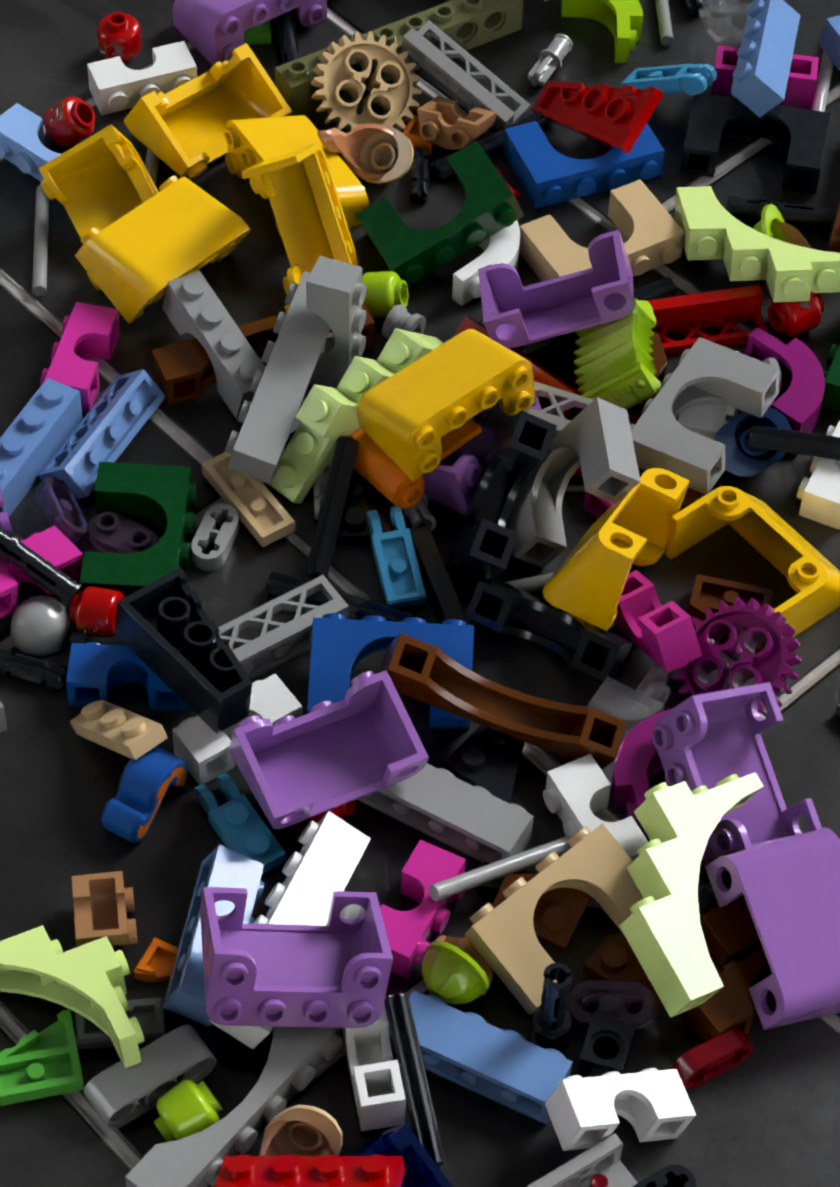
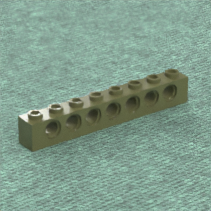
[275,0,524,116]

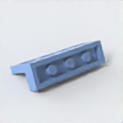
[37,369,166,499]

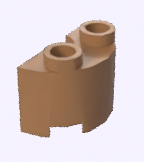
[417,96,497,150]
[71,871,138,947]

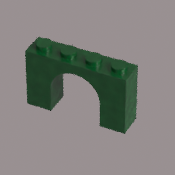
[356,140,524,287]
[80,462,198,597]

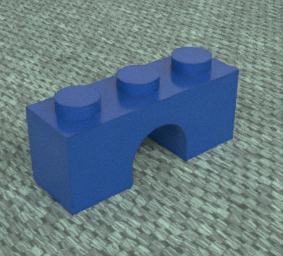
[66,642,190,712]

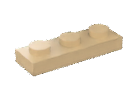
[201,452,295,547]
[70,700,168,760]

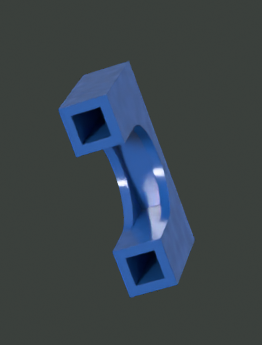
[503,121,664,209]
[307,613,474,730]

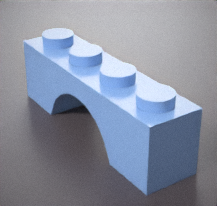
[0,103,61,181]

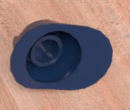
[713,407,792,477]

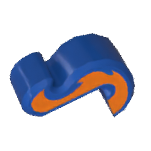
[101,746,188,843]

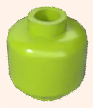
[362,271,409,319]
[154,1079,223,1142]

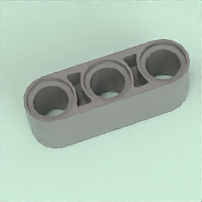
[83,1024,217,1130]

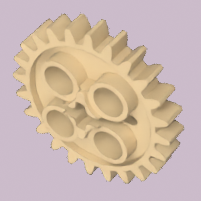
[311,31,422,133]

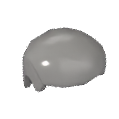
[10,595,71,656]

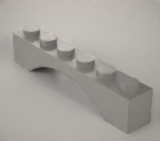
[125,1026,343,1187]

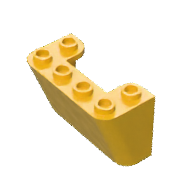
[224,115,369,237]
[356,329,536,481]
[542,468,690,631]

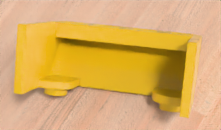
[241,143,360,313]
[666,486,840,646]

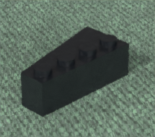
[115,567,252,734]

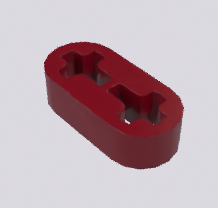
[672,1028,754,1089]

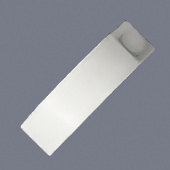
[452,220,520,306]

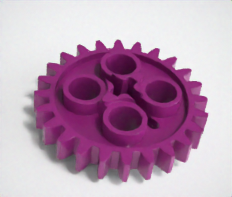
[673,597,802,717]

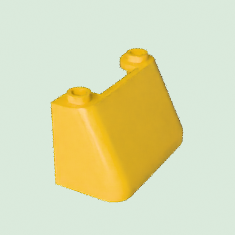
[123,43,292,179]
[38,124,159,290]
[75,175,251,324]

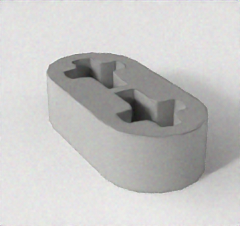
[191,504,240,571]

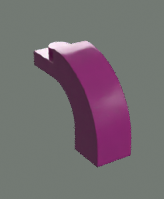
[745,327,825,433]
[611,709,671,840]

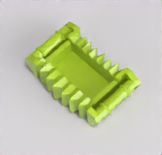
[573,298,661,410]

